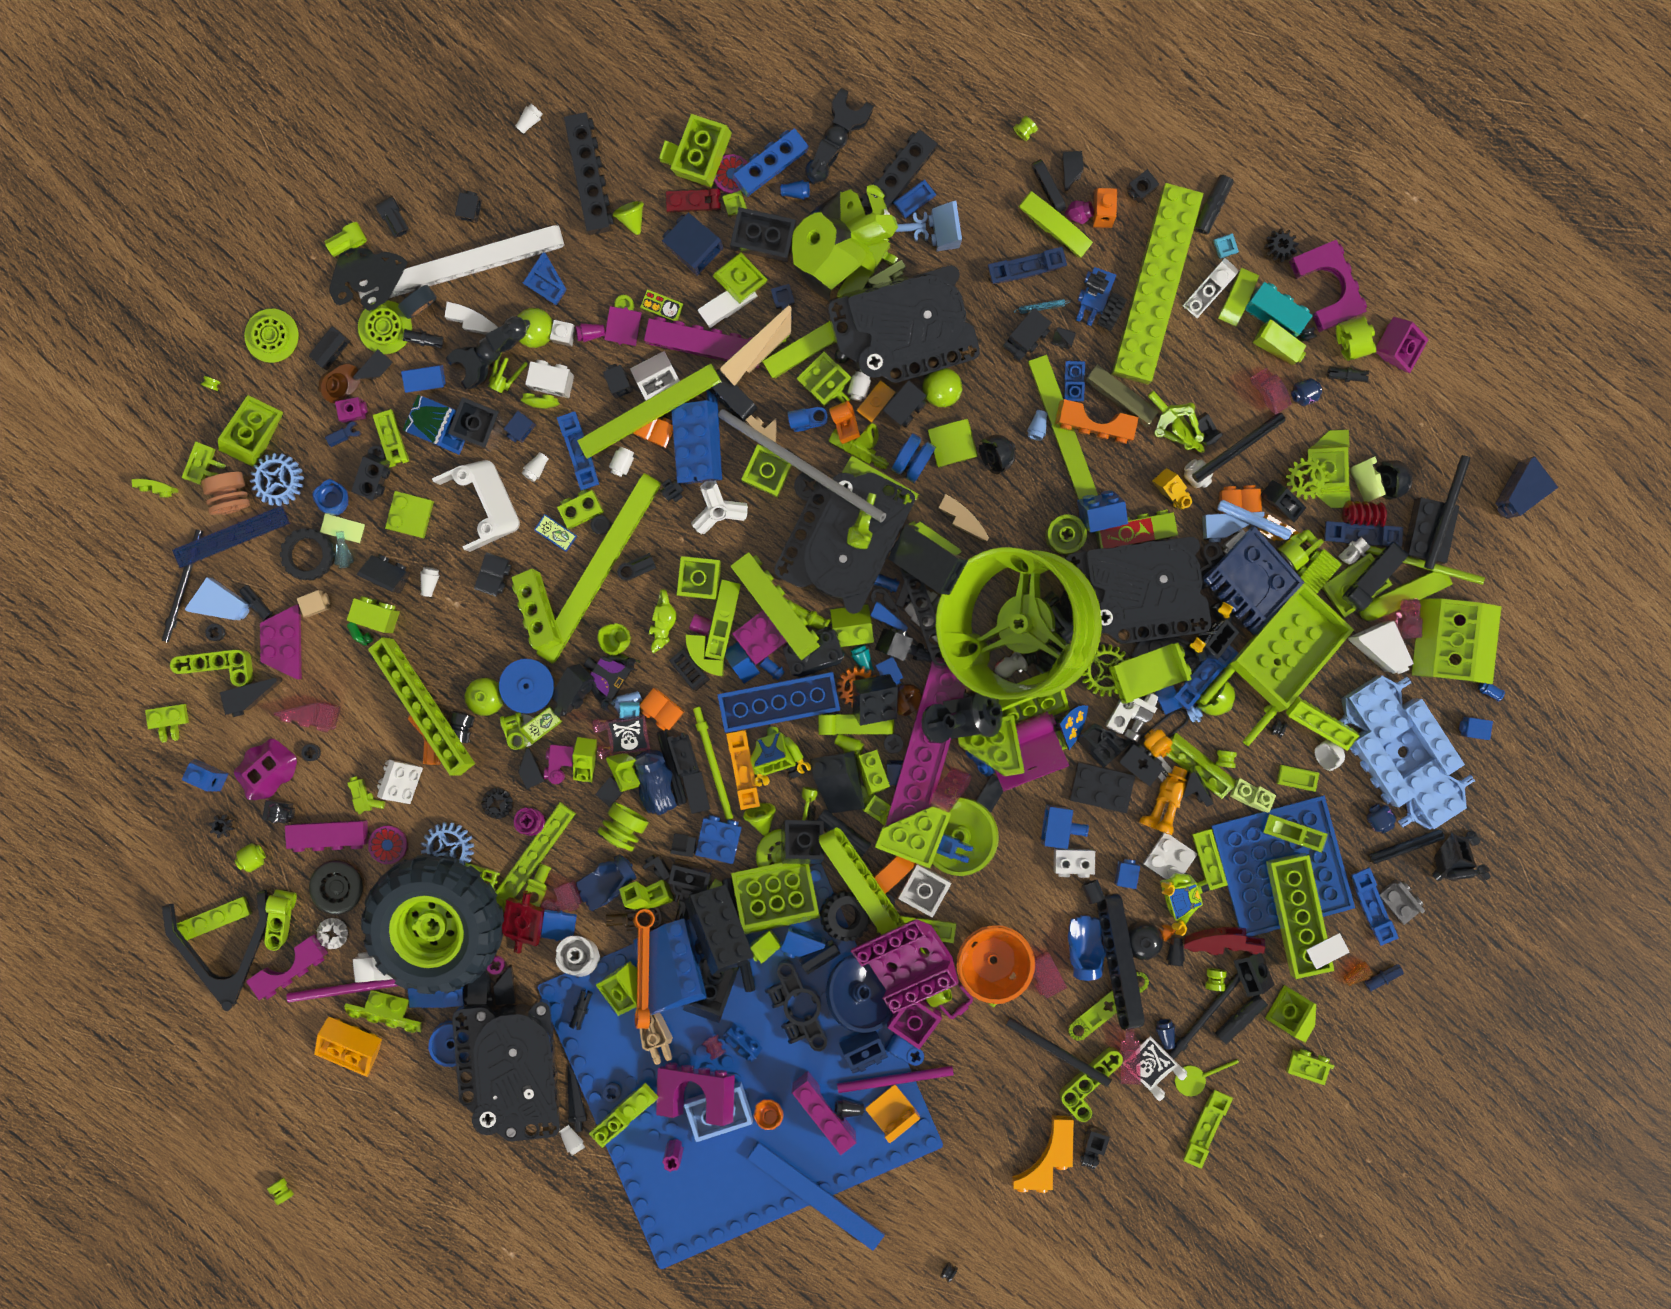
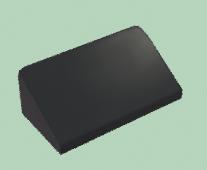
[975,774,1003,813]

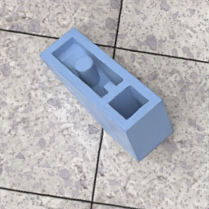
[1202,512,1264,543]

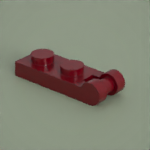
[666,189,721,213]

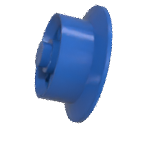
[499,659,554,713]

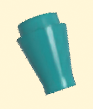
[851,644,874,672]

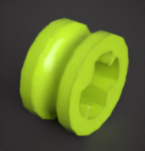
[201,376,221,391]

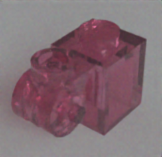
[1396,598,1423,639]
[541,880,583,912]

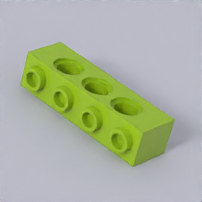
[512,569,562,652]

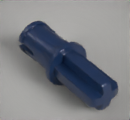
[1364,964,1404,992]

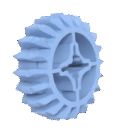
[250,453,304,506]
[421,822,474,865]

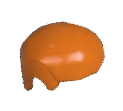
[754,1099,783,1130]

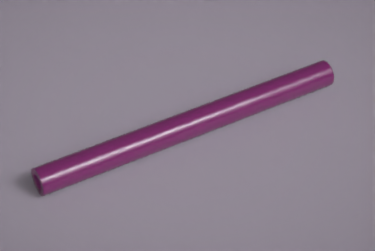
[286,979,398,1003]
[837,1066,954,1093]

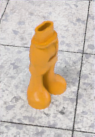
[1139,766,1188,835]

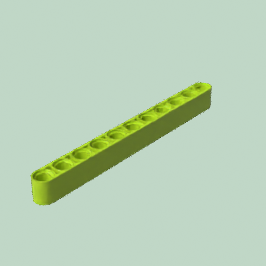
[536,473,661,664]
[819,827,952,1007]

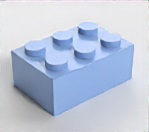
[684,1082,753,1142]

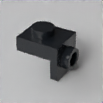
[1189,412,1223,446]

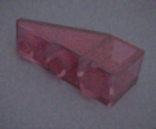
[274,702,341,732]

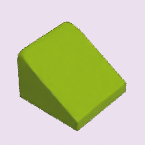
[659,140,679,166]

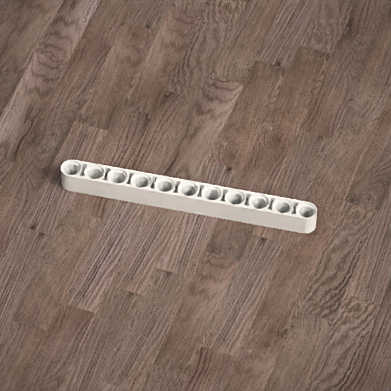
[359,225,565,304]

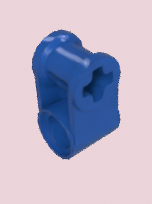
[885,1033,924,1066]

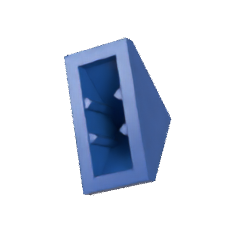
[725,642,760,684]

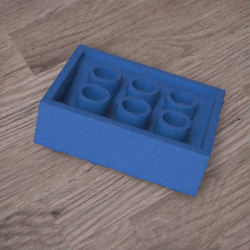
[633,919,707,1015]

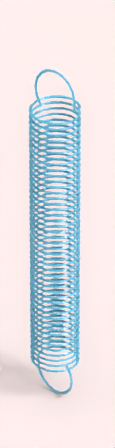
[1014,300,1071,313]

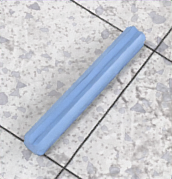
[1217,500,1292,540]

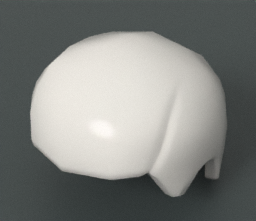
[1315,740,1345,771]

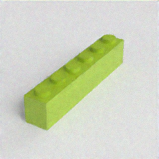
[731,552,820,660]

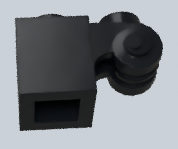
[262,799,295,823]
[1080,1126,1110,1170]

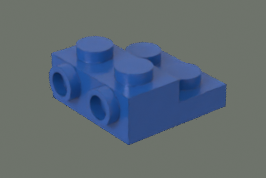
[695,815,742,864]

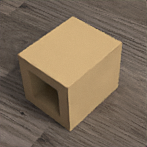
[296,590,331,617]

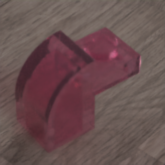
[1250,368,1292,415]

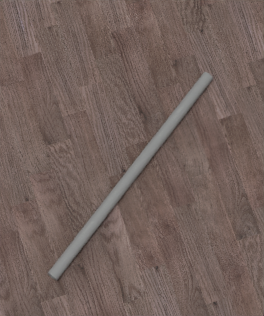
[718,409,886,522]

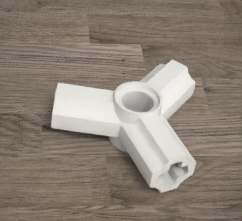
[691,480,748,534]

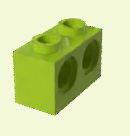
[557,489,604,529]

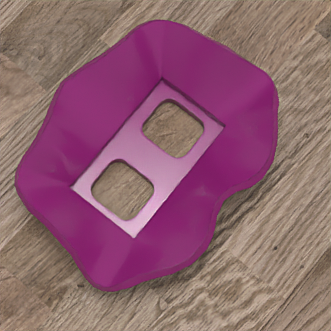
[234,739,297,800]

